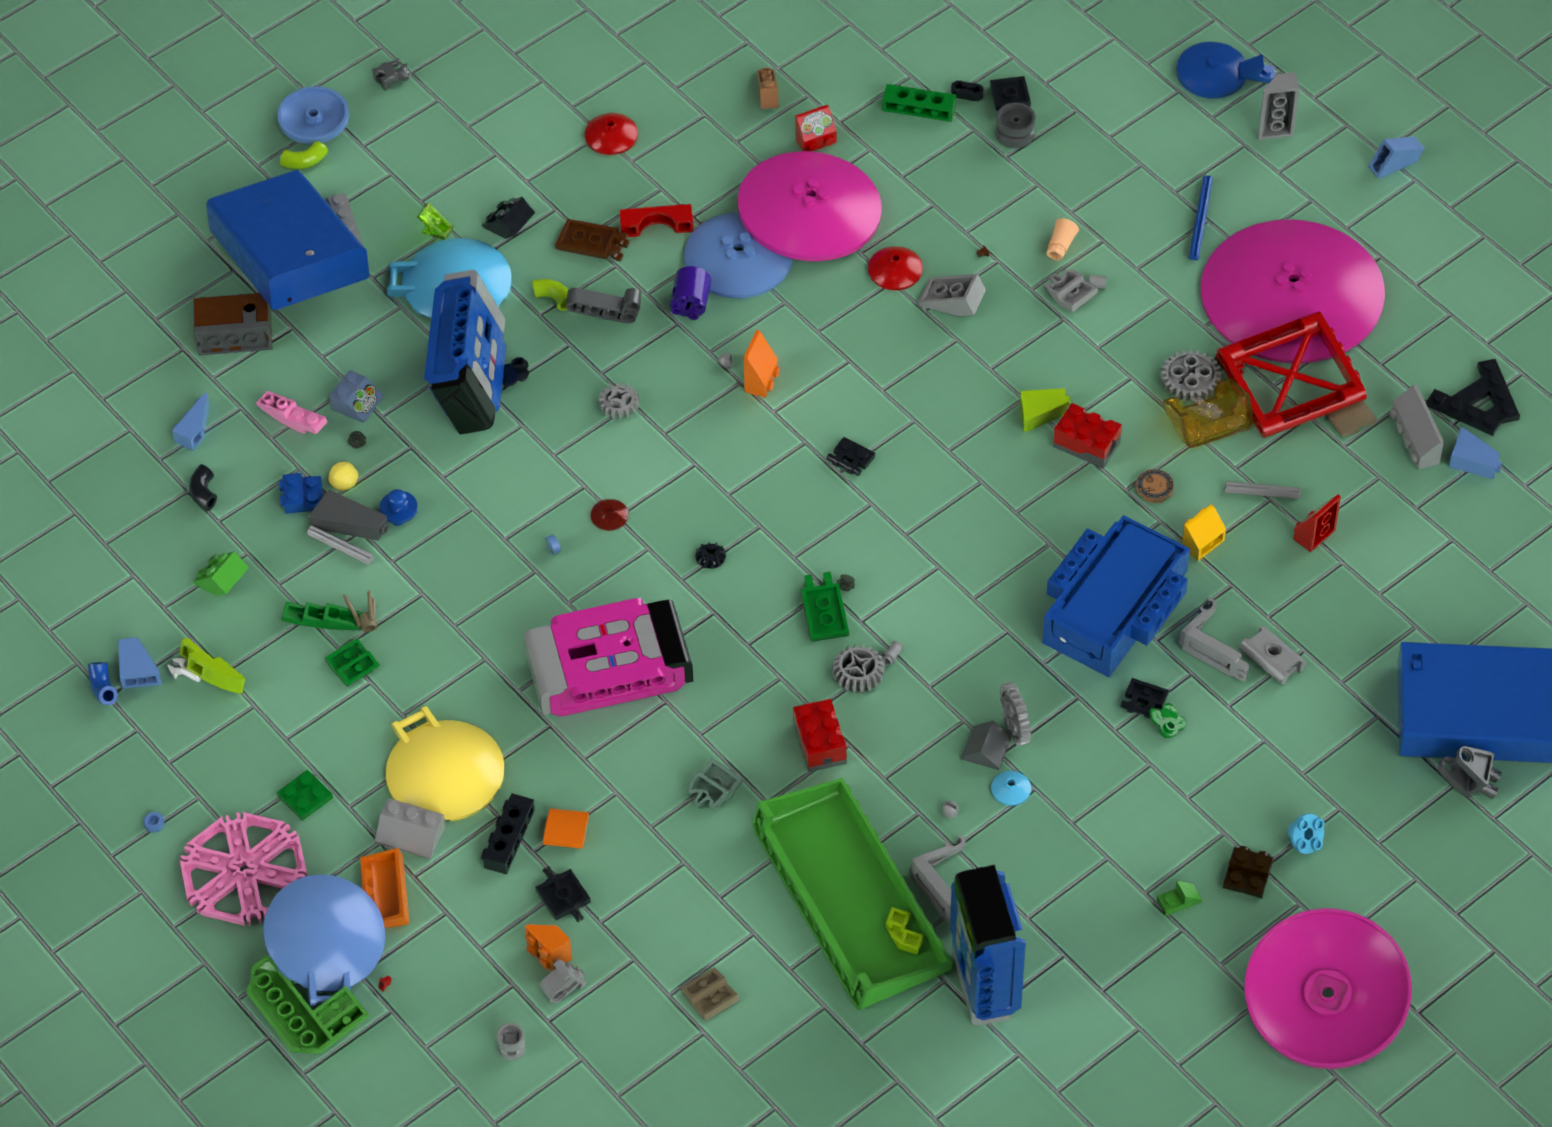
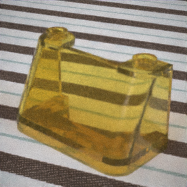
[1163,378,1253,448]

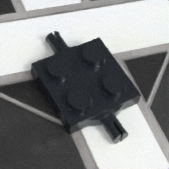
[535,866,591,922]

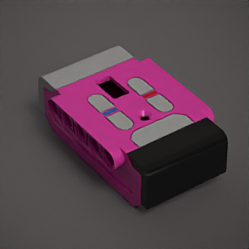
[524,598,694,717]

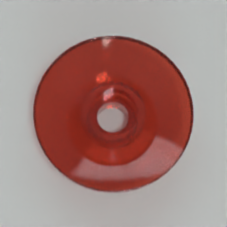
[591,499,629,531]

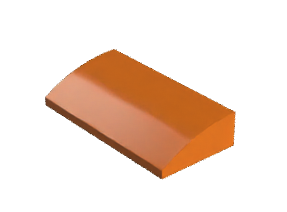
[360,848,410,928]

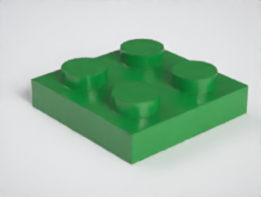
[277,769,333,821]

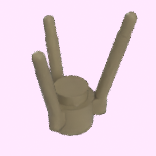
[343,591,377,632]

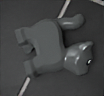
[372,58,410,91]

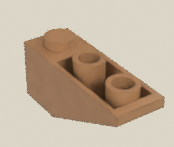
[757,67,779,109]

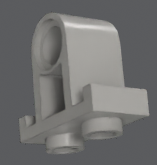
[540,959,588,1003]

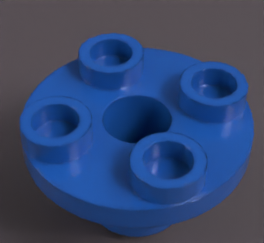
[379,489,418,526]

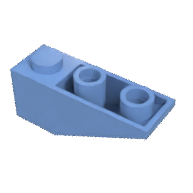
[172,393,209,451]

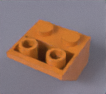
[525,924,572,972]

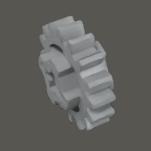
[599,382,639,419]

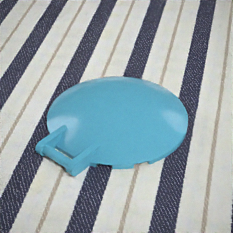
[387,238,512,318]

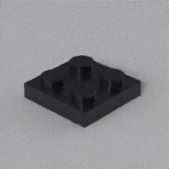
[990,76,1031,111]

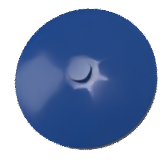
[1177,42,1246,99]

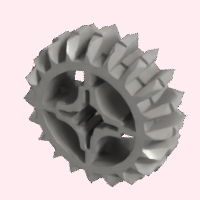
[832,644,885,694]

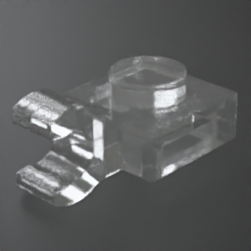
[1190,397,1224,420]

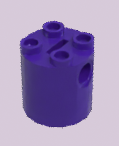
[670,266,711,320]

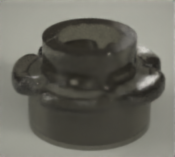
[348,431,366,449]
[837,575,855,591]

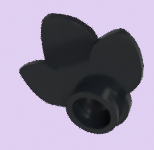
[503,357,529,387]

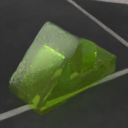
[417,203,454,240]

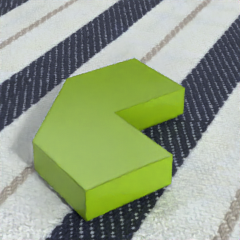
[885,907,924,955]

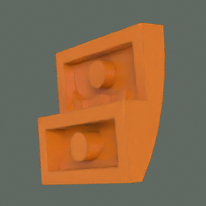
[543,808,589,849]

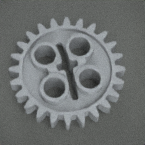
[1161,349,1222,402]
[999,682,1031,746]

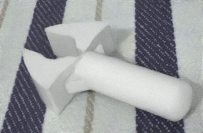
[168,658,201,682]

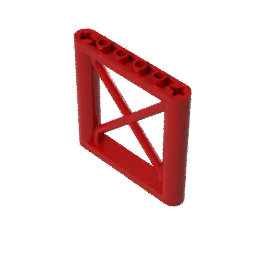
[1217,311,1367,438]

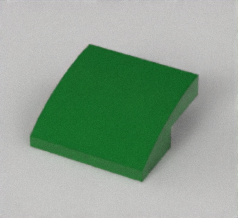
[325,638,380,686]

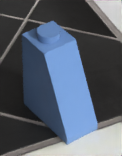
[1368,137,1425,178]
[1449,428,1502,479]
[118,638,162,689]

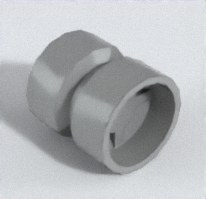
[497,1023,526,1061]

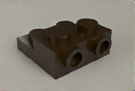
[1223,846,1273,898]

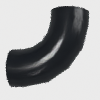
[189,464,217,511]

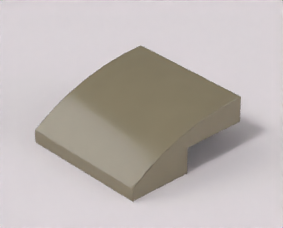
[1326,401,1377,437]
[681,968,739,1021]

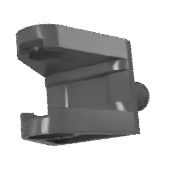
[1438,746,1502,799]

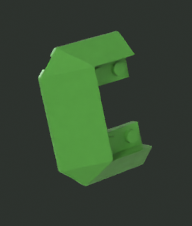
[246,954,370,1054]

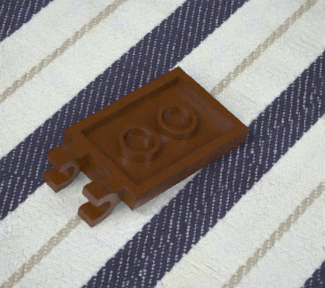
[555,219,630,261]

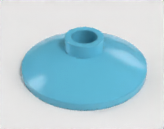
[991,771,1031,806]

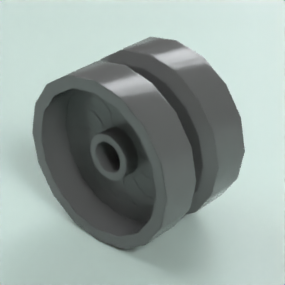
[996,102,1036,148]

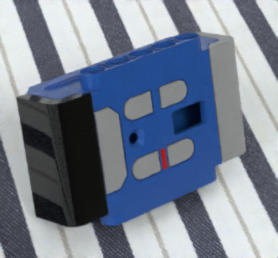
[424,270,506,435]
[950,865,1026,1026]

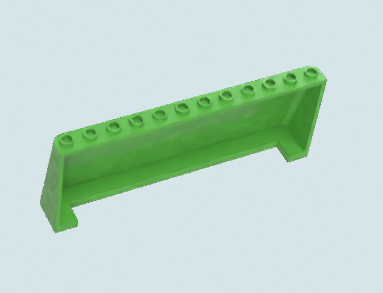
[752,778,953,1010]

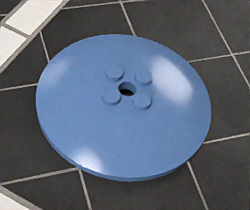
[684,212,793,298]

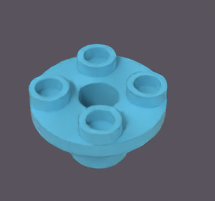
[1287,813,1324,854]

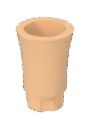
[1046,218,1079,261]

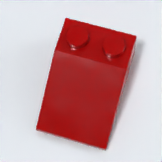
[1293,494,1341,552]

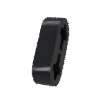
[951,81,984,101]

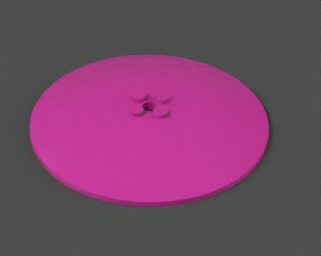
[1201,220,1385,363]

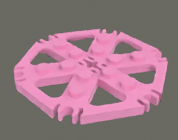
[180,812,307,926]

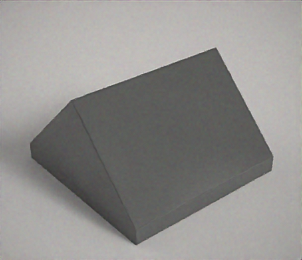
[961,721,1011,770]

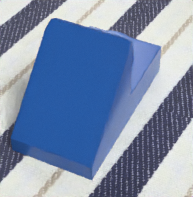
[1239,55,1275,83]

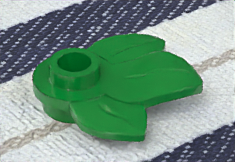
[1149,703,1186,738]

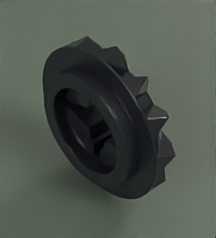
[695,542,726,569]

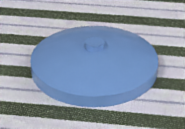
[278,86,349,144]

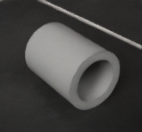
[1089,275,1106,289]

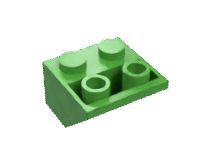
[193,551,249,596]

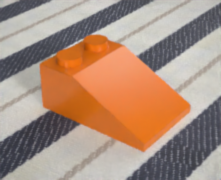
[744,330,780,398]

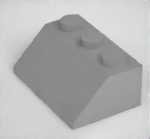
[375,798,446,859]

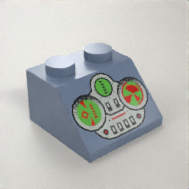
[330,370,383,423]

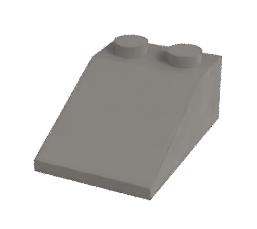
[918,274,986,316]

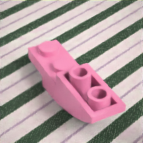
[256,391,327,434]

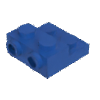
[279,473,323,514]

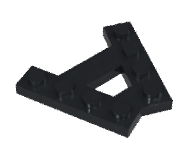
[1426,359,1520,436]

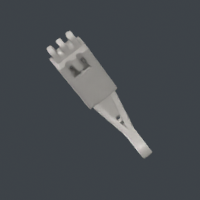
[1179,598,1249,681]
[910,835,966,924]

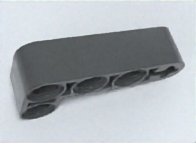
[566,288,641,323]

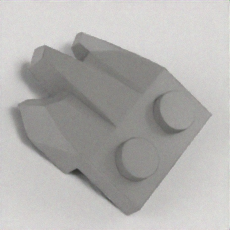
[1044,270,1098,312]

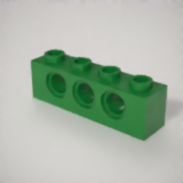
[882,84,956,122]

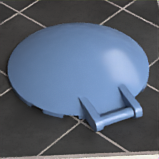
[263,874,385,1006]

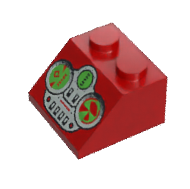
[795,104,837,152]

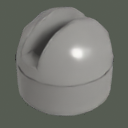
[718,353,733,368]
[942,800,958,818]

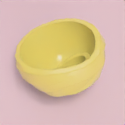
[328,462,358,491]

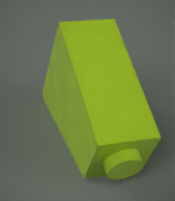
[1020,388,1070,432]

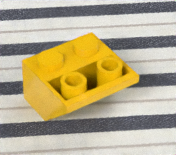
[1182,504,1226,561]

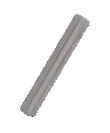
[1225,481,1300,499]
[307,525,374,565]

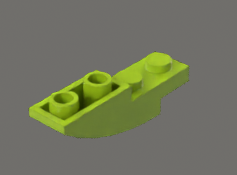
[179,637,245,694]

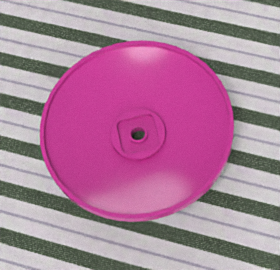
[737,151,882,261]
[1245,908,1412,1069]

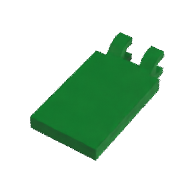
[801,571,849,642]

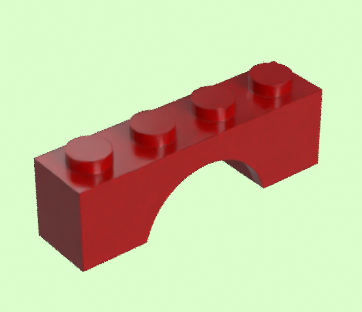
[619,204,694,237]

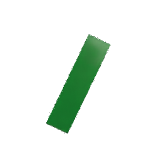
[281,601,364,630]

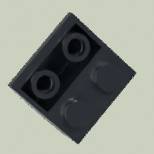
[482,197,535,239]

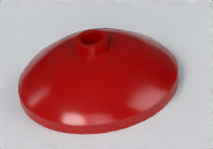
[585,113,638,155]
[868,246,923,290]

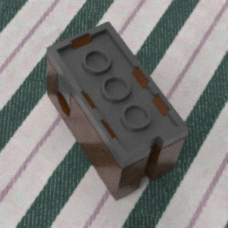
[194,293,273,356]

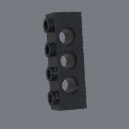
[481,793,535,875]

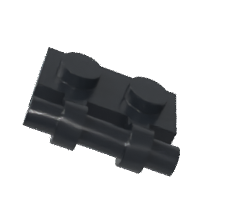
[826,437,875,476]
[1120,678,1169,719]

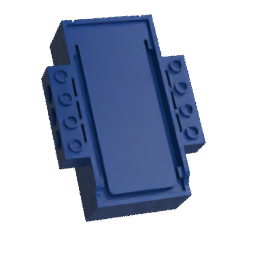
[1042,515,1190,677]

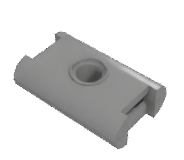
[1239,626,1307,685]

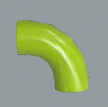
[280,141,328,170]
[532,279,569,311]

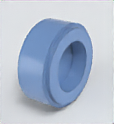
[545,535,561,555]
[143,812,164,833]

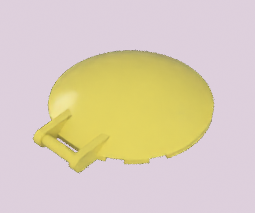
[386,706,504,821]

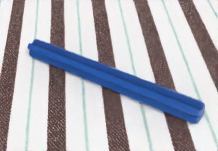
[1189,175,1213,261]

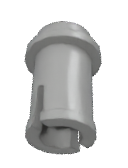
[881,641,903,665]

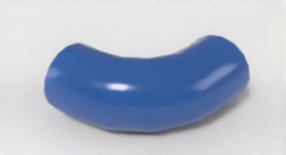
[88,662,118,705]

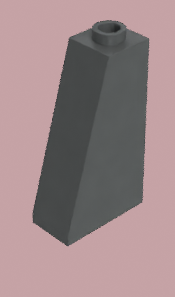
[308,490,389,540]

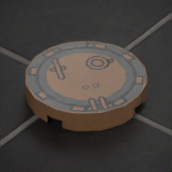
[1136,469,1174,503]

